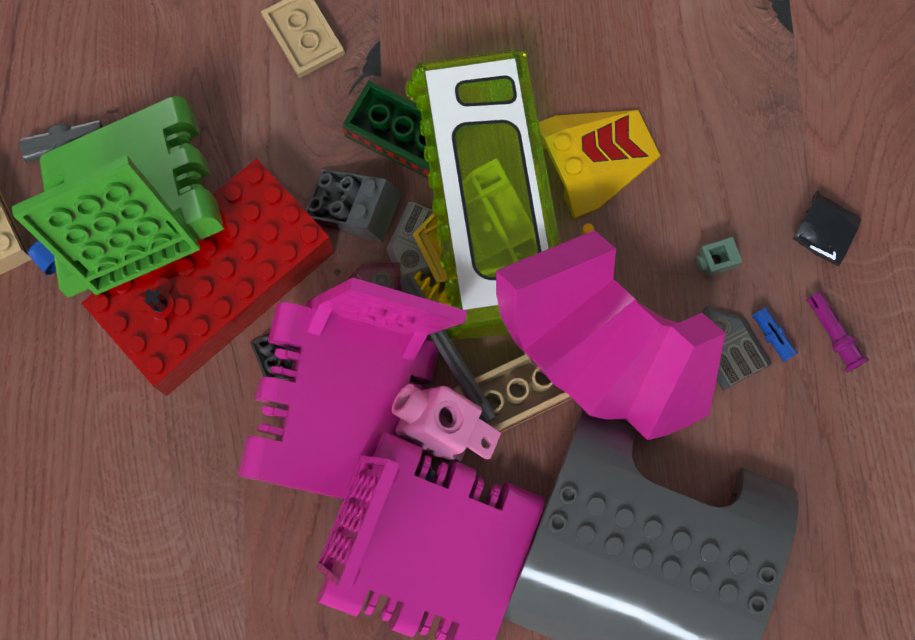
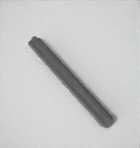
[400,275,495,423]

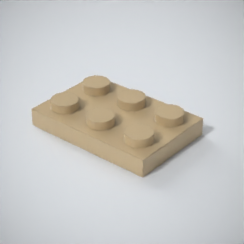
[261,0,345,79]

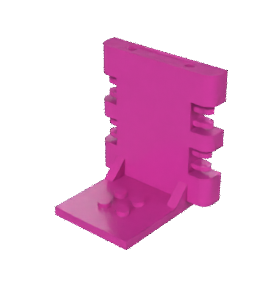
[237,278,467,499]
[316,432,545,640]

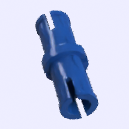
[752,307,798,362]

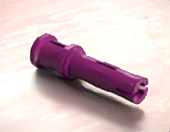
[806,291,869,373]

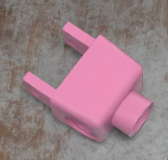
[392,384,501,462]

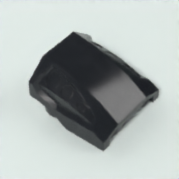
[792,190,862,266]

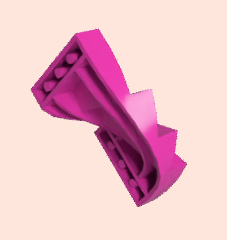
[496,230,726,440]

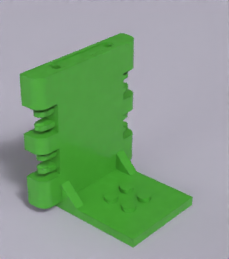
[12,96,224,298]

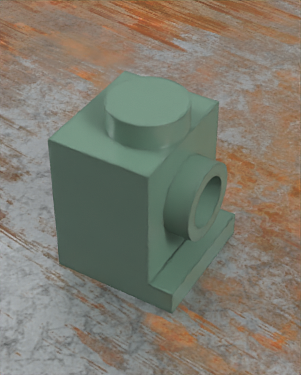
[695,237,742,277]

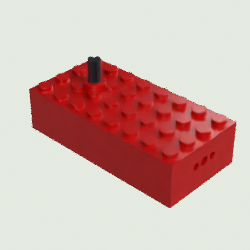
[81,158,335,396]

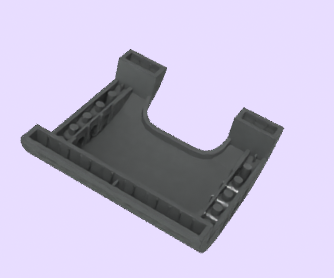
[503,408,799,640]

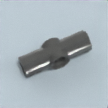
[19,120,103,163]

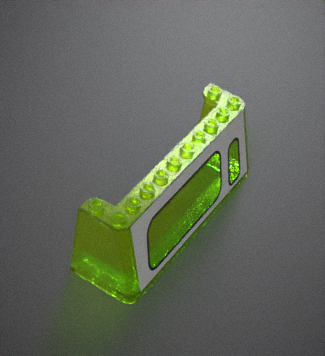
[405,49,560,340]

